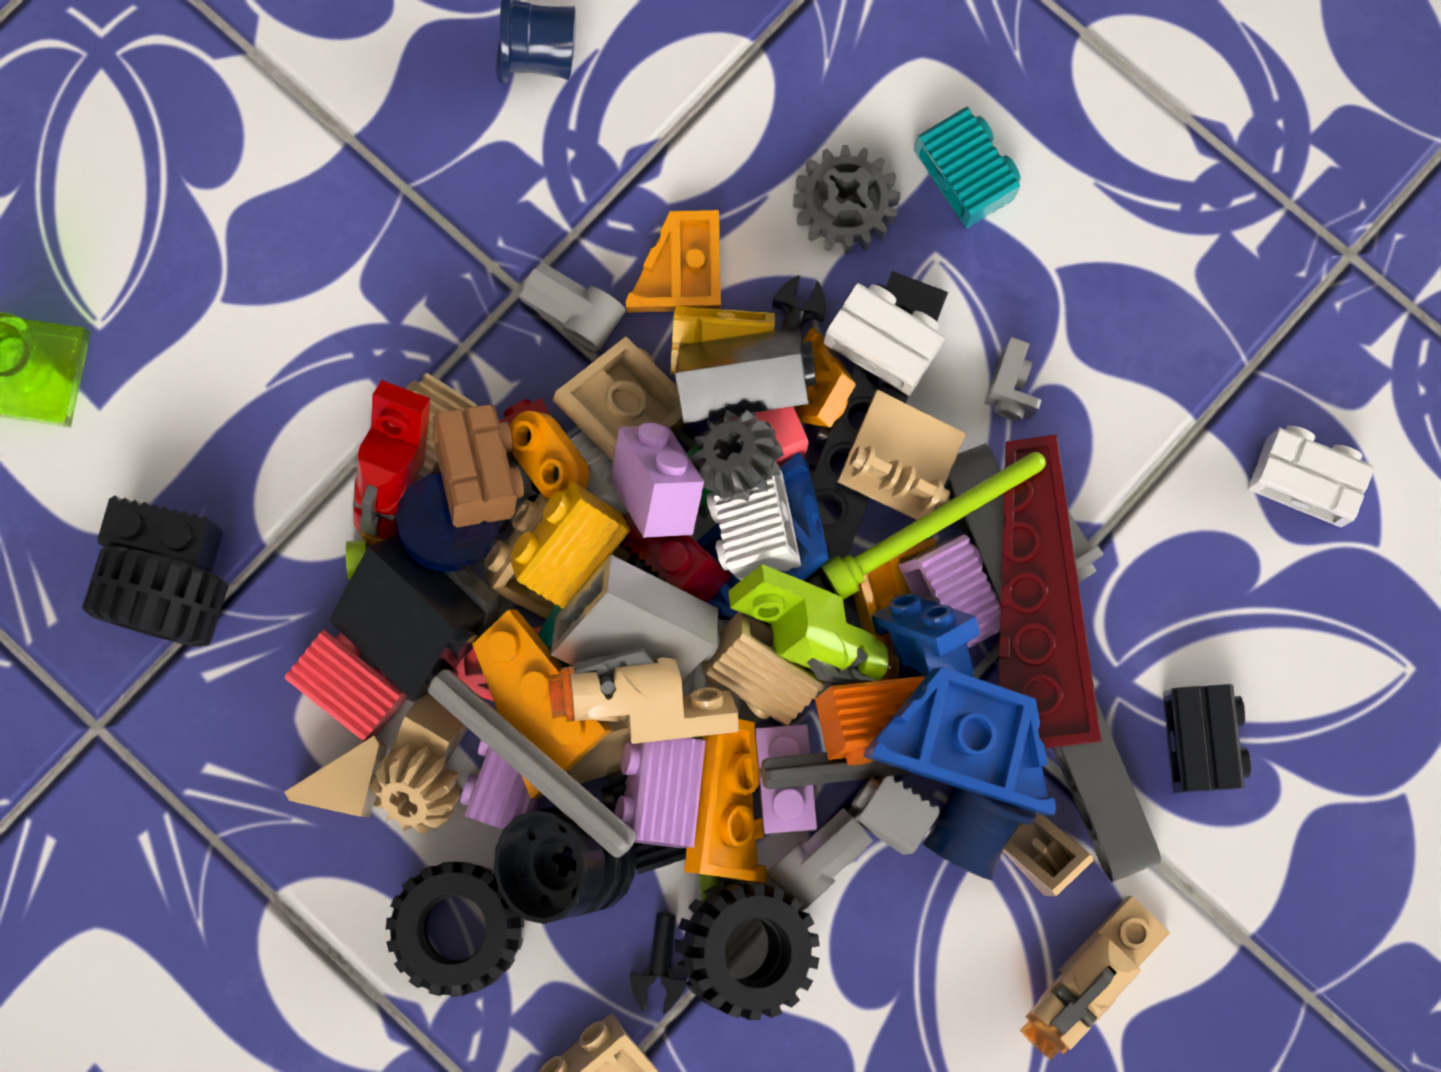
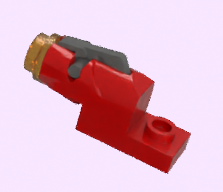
[353,380,430,544]

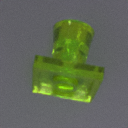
[0,312,91,428]

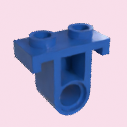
[871,594,980,678]

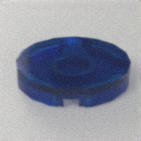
[396,473,500,572]

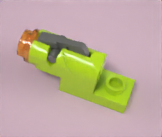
[729,564,900,685]

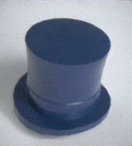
[496,0,576,84]
[922,786,1037,880]

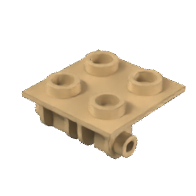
[837,390,966,520]

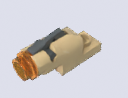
[548,647,739,744]
[1019,896,1170,1061]

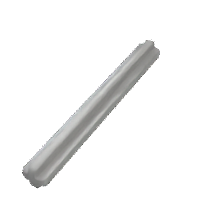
[428,669,637,858]

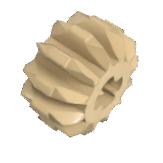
[369,743,463,835]

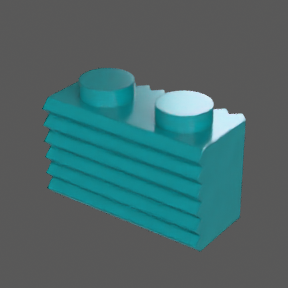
[913,106,1021,228]

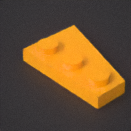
[472,609,613,799]
[684,718,767,883]

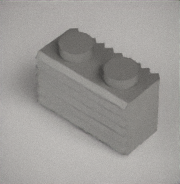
[851,776,940,855]

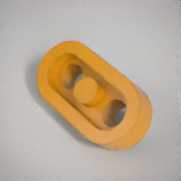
[509,411,589,499]

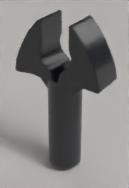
[772,275,826,335]
[630,911,687,1014]

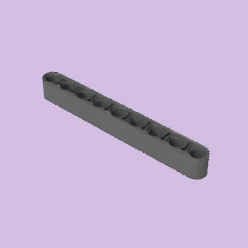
[944,443,1161,882]

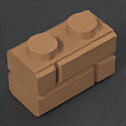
[433,405,524,527]

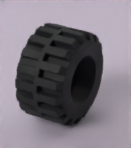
[82,546,229,647]
[385,862,524,997]
[675,880,820,1020]

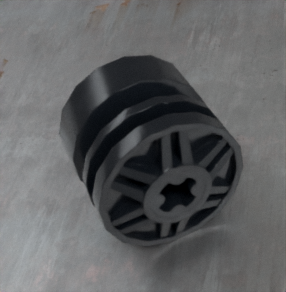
[494,807,636,924]

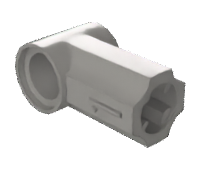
[519,262,626,352]
[766,808,873,912]

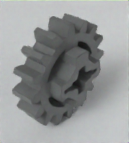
[793,145,900,254]

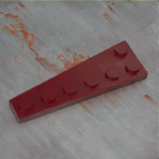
[999,434,1102,749]

